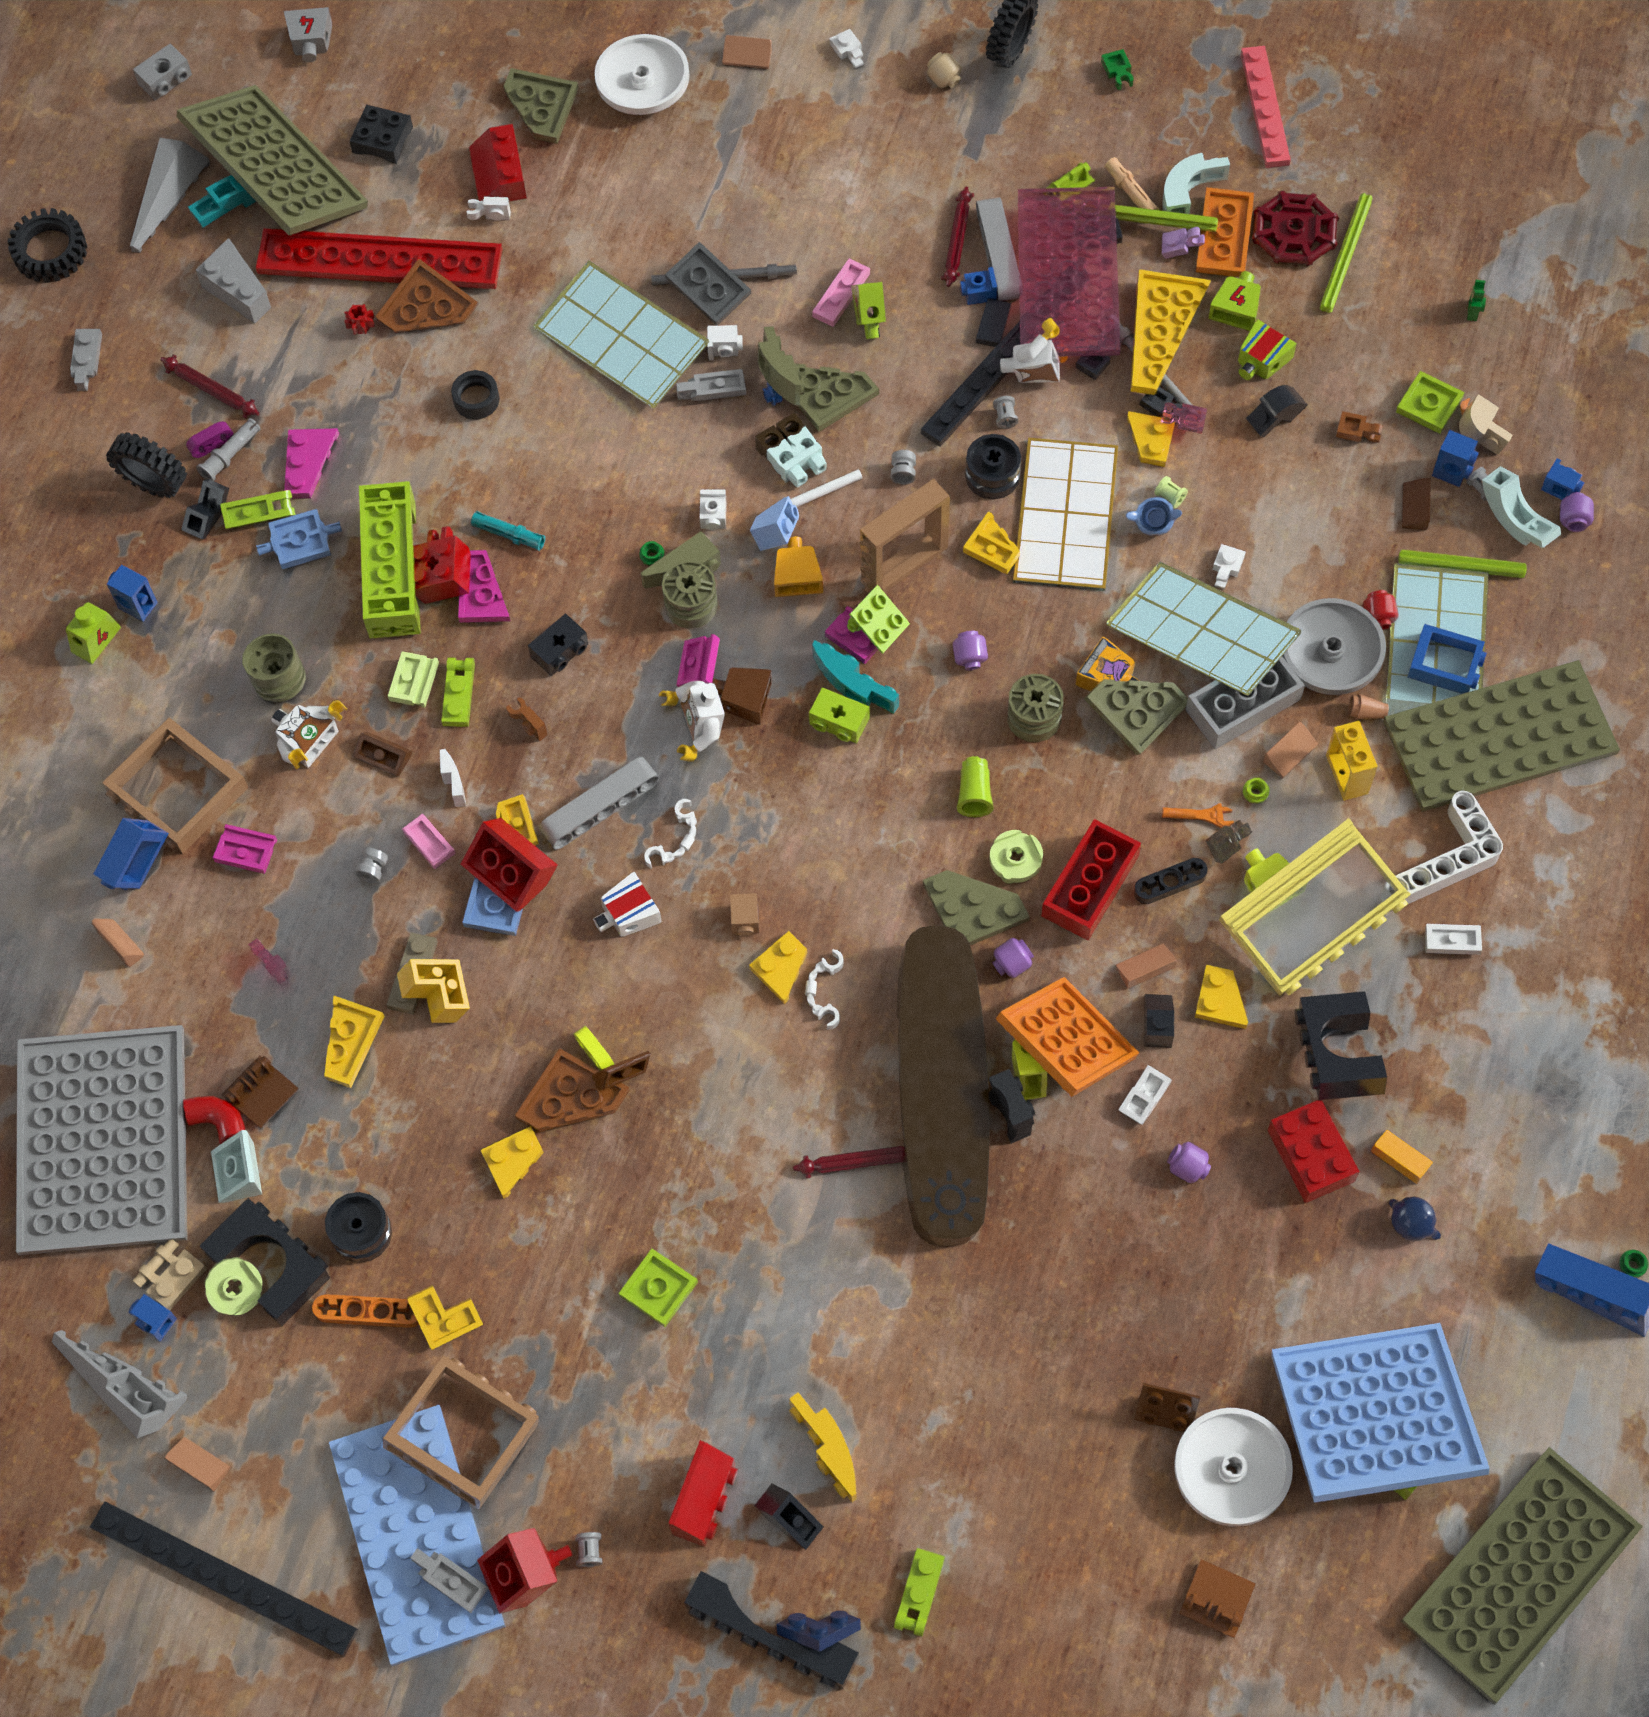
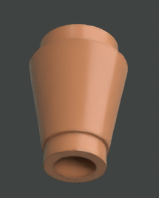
[1348,694,1389,719]

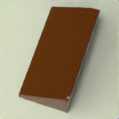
[1402,478,1431,530]
[352,732,413,776]
[591,1051,651,1090]

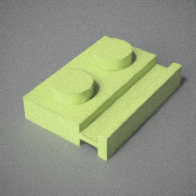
[388,651,439,708]

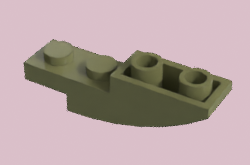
[757,326,804,405]

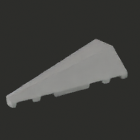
[130,138,210,253]
[52,1330,187,1438]

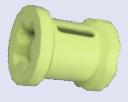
[1154,476,1188,508]

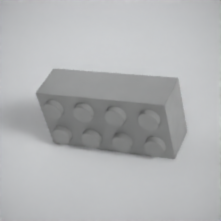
[1186,656,1305,750]

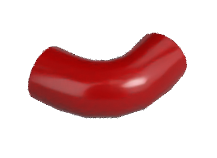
[183,1096,246,1145]

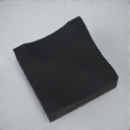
[349,104,413,164]
[989,1069,1035,1144]

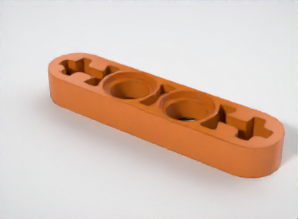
[312,1294,419,1328]

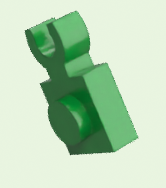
[1101,49,1134,90]
[1467,279,1486,321]

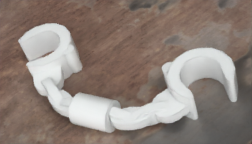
[645,799,697,869]
[805,949,844,1030]

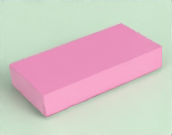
[402,814,456,869]

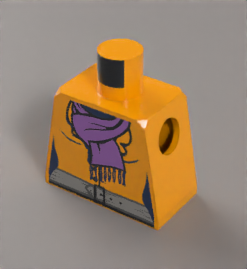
[1076,637,1140,691]

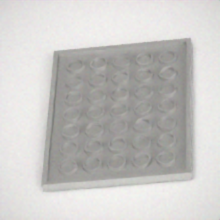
[16,1025,187,1255]

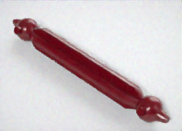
[941,186,974,287]
[160,354,260,419]
[793,1146,905,1178]

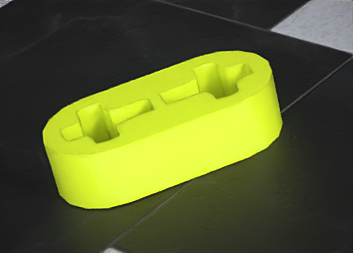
[574,1026,614,1071]

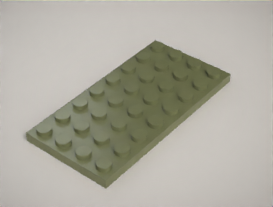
[176,85,368,235]
[1383,660,1620,812]
[1400,1447,1643,1705]

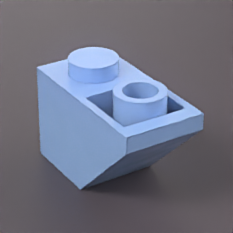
[750,496,799,551]

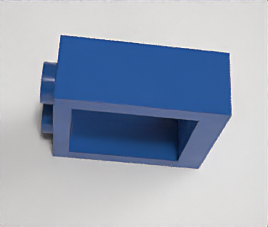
[1407,624,1487,694]
[93,818,169,890]

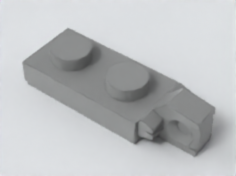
[70,329,102,391]
[676,369,746,401]
[410,1548,488,1613]

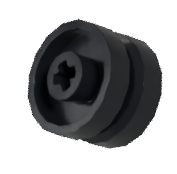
[965,434,1021,500]
[325,1192,392,1263]

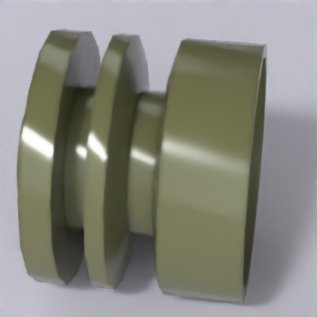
[662,560,718,629]
[242,633,306,702]
[1007,674,1063,742]

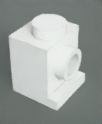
[707,325,743,360]
[700,490,727,531]

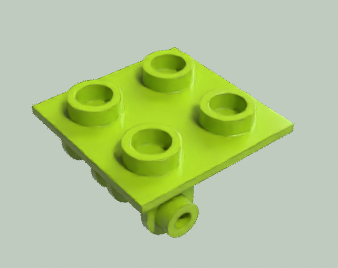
[847,585,910,654]

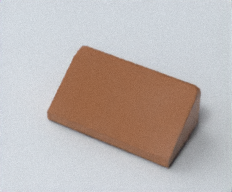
[723,35,772,69]
[1263,722,1318,779]
[91,919,144,967]
[1115,943,1177,989]
[164,1437,231,1492]

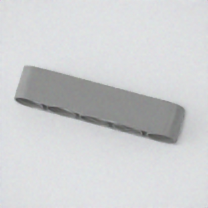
[976,197,1023,301]
[539,757,659,850]

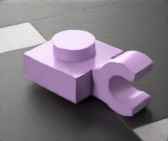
[1162,227,1205,259]

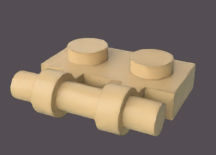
[132,1239,207,1310]

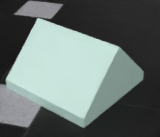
[211,1130,262,1203]

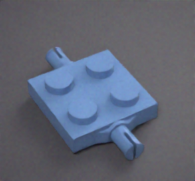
[256,509,342,570]

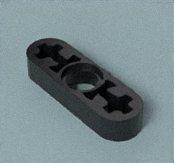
[1134,858,1208,904]

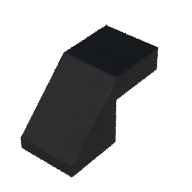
[181,479,229,539]

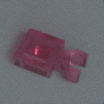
[1161,402,1207,434]
[248,938,288,985]

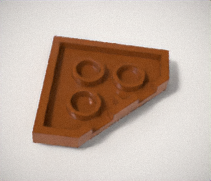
[375,259,478,333]
[515,1048,630,1132]

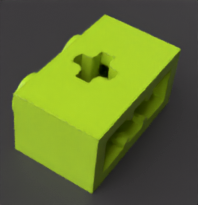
[809,687,870,744]

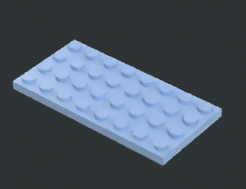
[329,1405,506,1666]

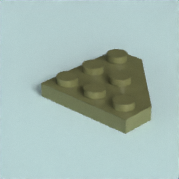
[504,68,579,144]
[795,363,879,432]
[1084,679,1188,755]
[923,870,1030,946]

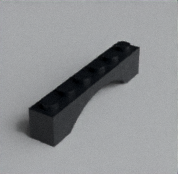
[684,1571,859,1691]

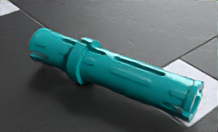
[471,511,546,551]

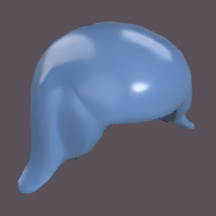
[1126,497,1182,536]

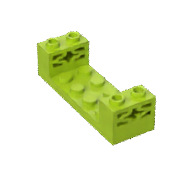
[359,481,421,639]

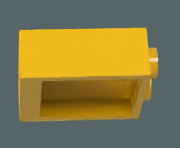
[1326,721,1378,801]

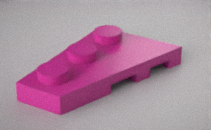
[284,428,339,499]
[458,550,510,623]

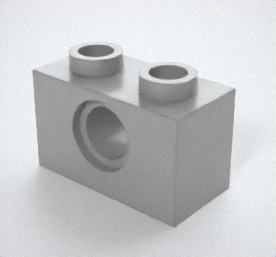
[133,44,192,101]

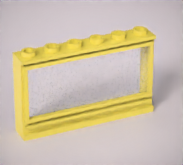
[1219,818,1411,996]

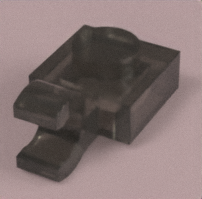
[1205,820,1253,864]

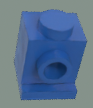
[960,267,997,305]
[1541,458,1585,500]
[129,1294,177,1342]

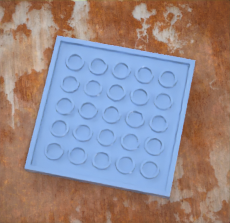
[1271,1323,1490,1503]

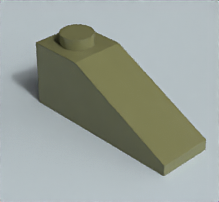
[641,531,721,589]

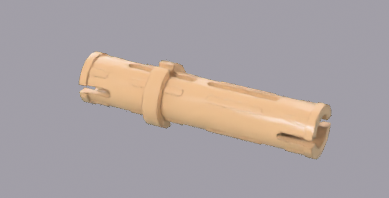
[1104,157,1159,210]

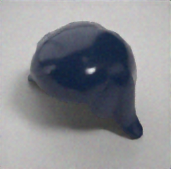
[1389,1196,1441,1242]

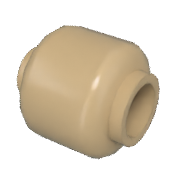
[927,52,962,89]

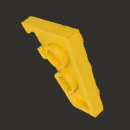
[324,996,385,1088]

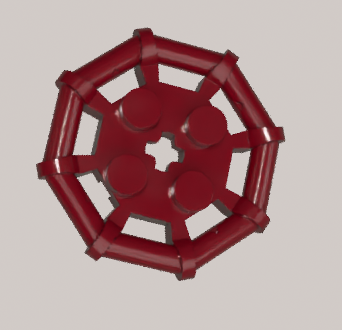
[1251,190,1339,266]

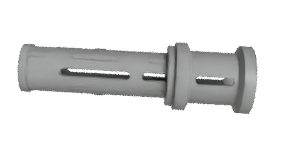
[196,418,261,481]

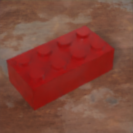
[1041,819,1141,941]

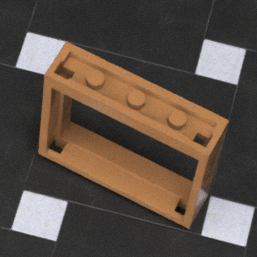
[859,478,950,593]
[102,718,249,854]
[383,1355,539,1510]

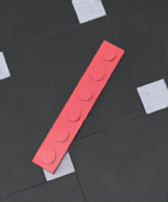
[1241,46,1291,168]

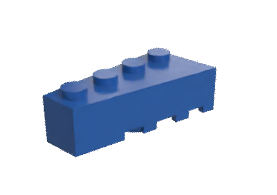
[1535,1243,1649,1337]

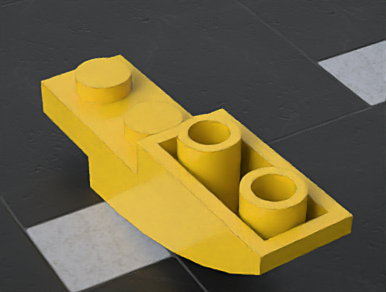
[788,1392,857,1502]

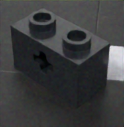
[528,613,589,676]

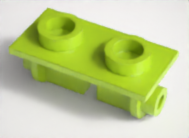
[1043,162,1095,207]

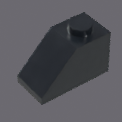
[1144,994,1174,1048]
[754,1483,824,1550]

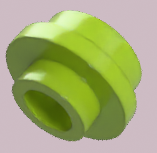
[1243,778,1270,804]

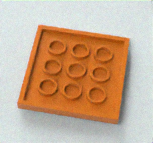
[996,977,1139,1097]

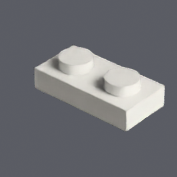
[1425,924,1482,955]

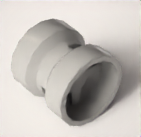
[891,450,916,485]
[354,847,388,883]

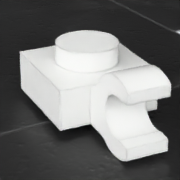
[830,29,864,68]
[467,197,511,221]
[1213,544,1246,589]

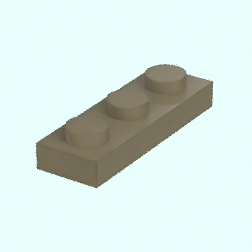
[387,932,438,1015]

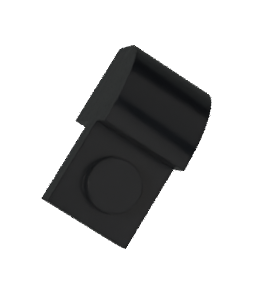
[1246,385,1308,437]

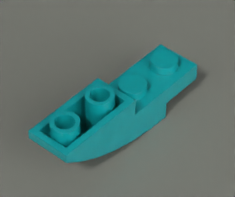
[188,175,256,228]
[812,640,899,714]

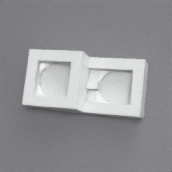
[440,749,466,807]
[1119,1065,1172,1125]

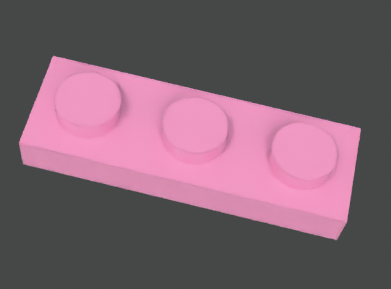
[812,259,870,327]

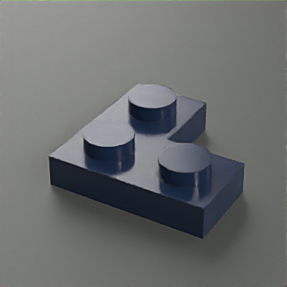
[776,1610,861,1652]

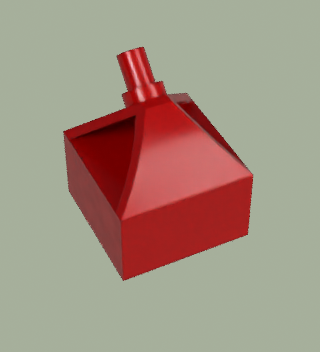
[477,1528,573,1614]

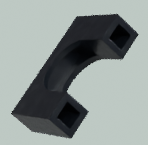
[1295,991,1388,1100]
[199,1198,330,1326]

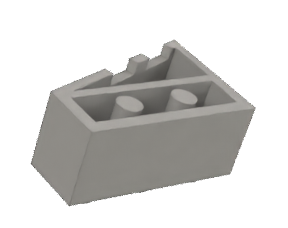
[196,238,271,323]

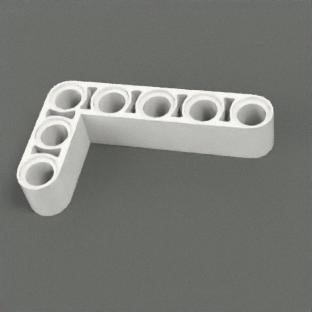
[1381,791,1503,904]

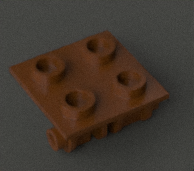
[221,1055,299,1129]
[1134,1383,1200,1432]

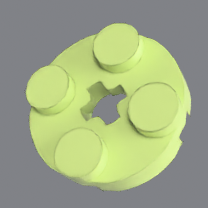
[989,830,1043,884]
[204,1257,262,1315]

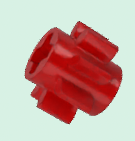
[344,304,375,335]

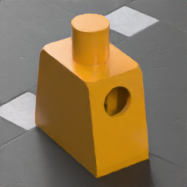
[774,536,823,597]

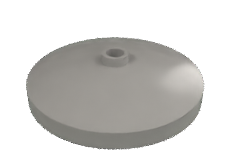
[1282,598,1386,695]

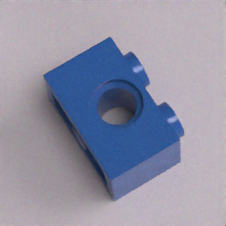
[1432,430,1479,487]
[107,564,158,622]

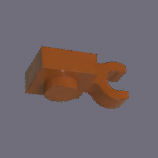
[1336,411,1383,443]
[506,697,548,741]

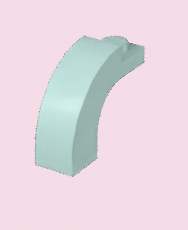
[1162,153,1230,214]
[1482,466,1561,548]

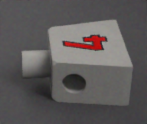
[284,7,332,62]

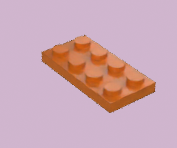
[1196,187,1254,277]

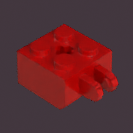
[413,526,471,604]

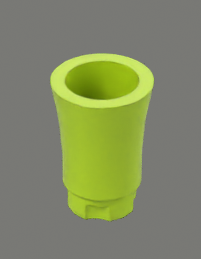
[957,756,994,817]

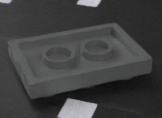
[665,242,751,326]

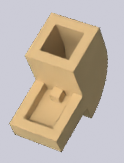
[1459,394,1513,455]

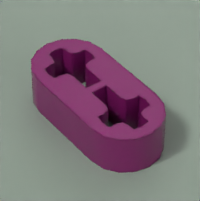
[186,421,233,458]

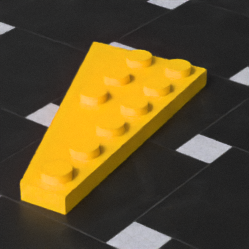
[1130,269,1211,395]

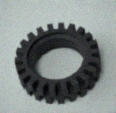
[986,0,1038,68]
[8,208,88,283]
[106,432,187,498]

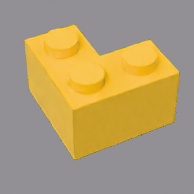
[397,959,470,1023]

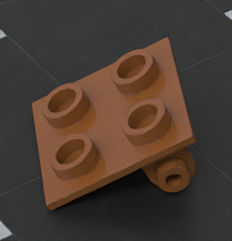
[1179,1559,1256,1638]

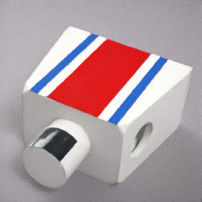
[593,872,662,936]

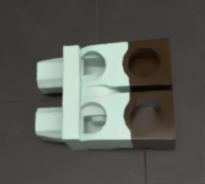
[755,412,827,487]

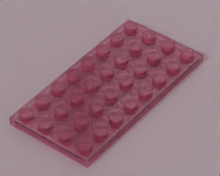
[1018,187,1120,357]

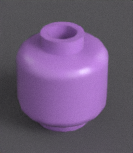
[1560,492,1594,532]
[952,631,988,670]
[992,938,1034,978]
[1167,1142,1211,1183]

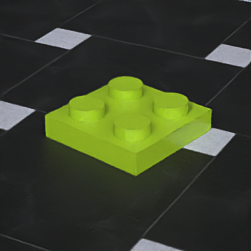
[1396,371,1465,434]
[619,1249,698,1327]

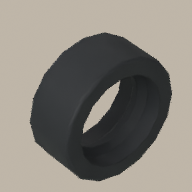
[451,370,500,420]

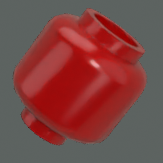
[1362,590,1399,630]

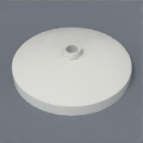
[595,34,689,115]
[1174,1408,1293,1526]

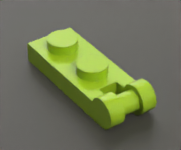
[220,490,296,530]
[441,657,475,727]
[894,1548,945,1637]

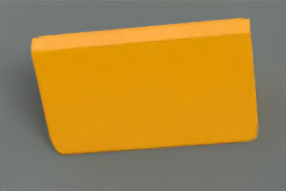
[1371,1130,1433,1184]

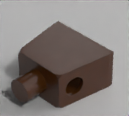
[712,667,773,725]

